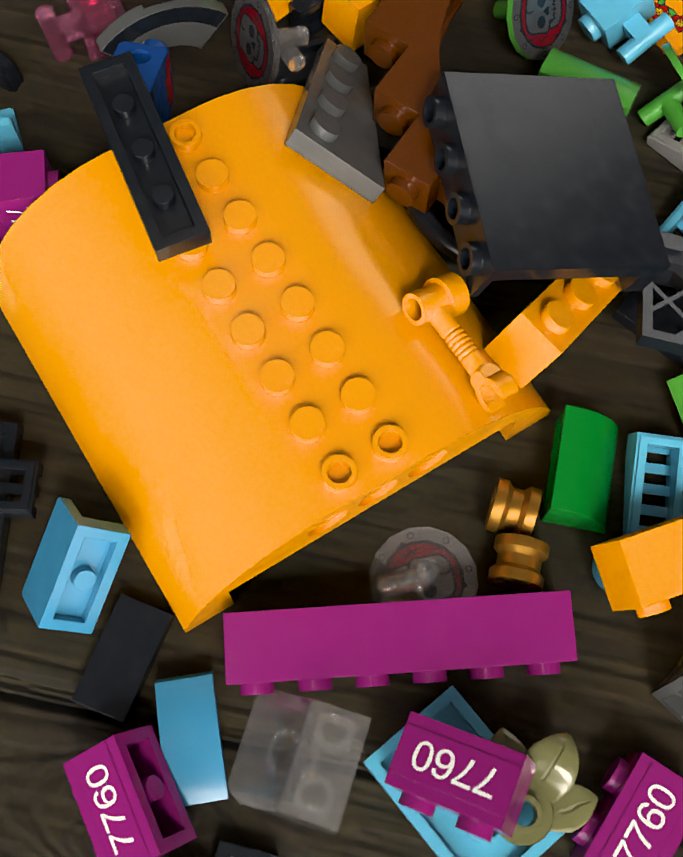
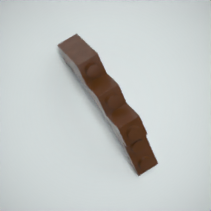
[364,0,465,214]

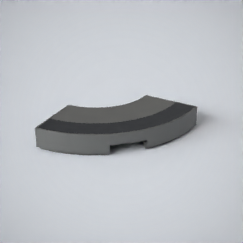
[96,0,228,56]

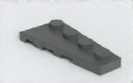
[284,38,385,204]

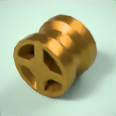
[484,477,542,536]
[487,533,550,593]

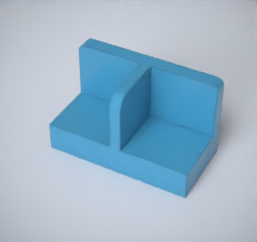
[22,497,131,634]

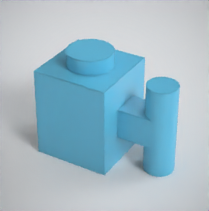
[577,0,675,65]

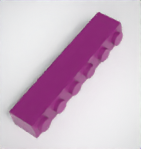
[223,590,578,695]

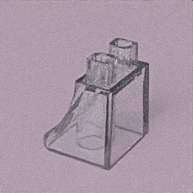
[227,690,372,836]

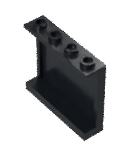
[422,72,671,297]

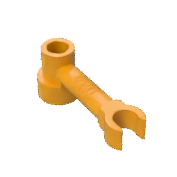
[402,272,519,413]

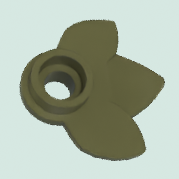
[490,728,598,846]

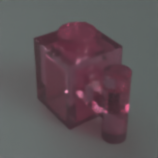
[35,0,126,62]

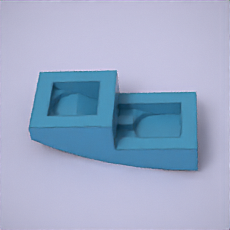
[155,671,229,806]

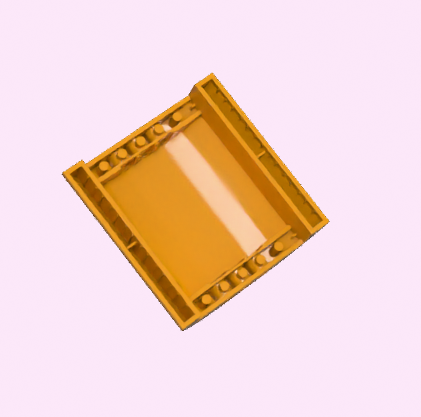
[0,84,551,633]

